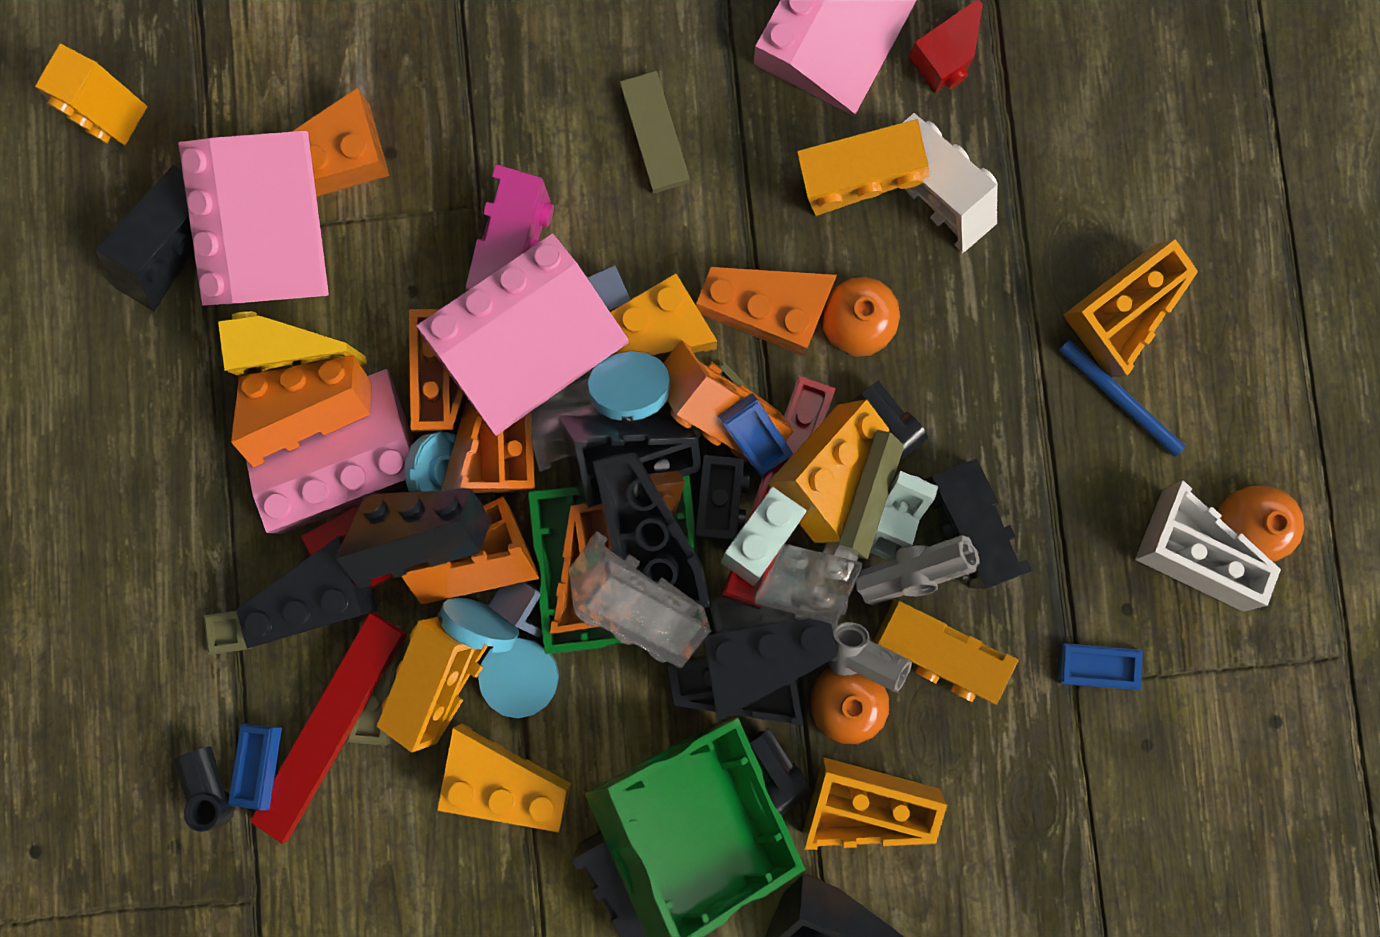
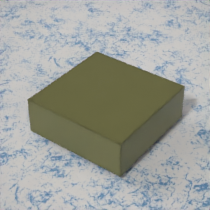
[203,611,252,655]

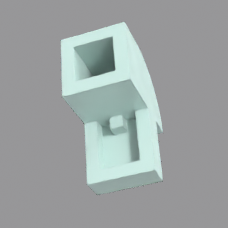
[870,471,938,561]

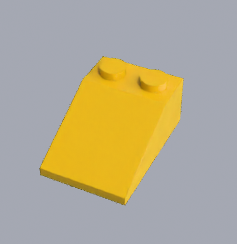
[218,312,367,376]

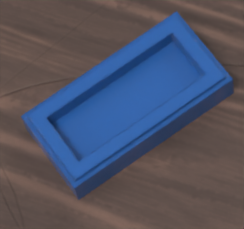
[718,393,794,477]
[1057,643,1143,690]
[228,723,282,810]

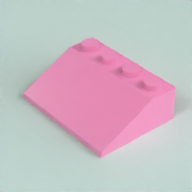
[753,0,917,116]
[178,131,329,306]
[416,233,629,436]
[246,369,415,534]

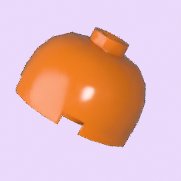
[821,277,900,357]
[1218,485,1305,562]
[809,668,889,744]

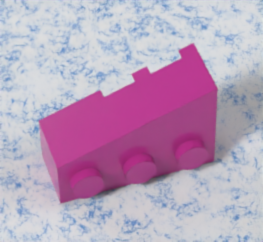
[465,164,554,291]

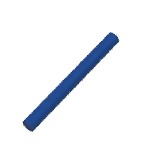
[1058,339,1186,457]

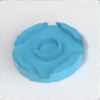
[588,351,670,420]
[405,432,456,492]
[438,598,519,653]
[478,637,559,718]

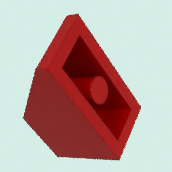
[909,0,983,93]

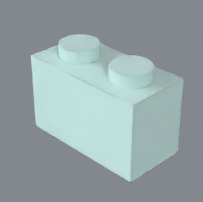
[721,487,807,586]

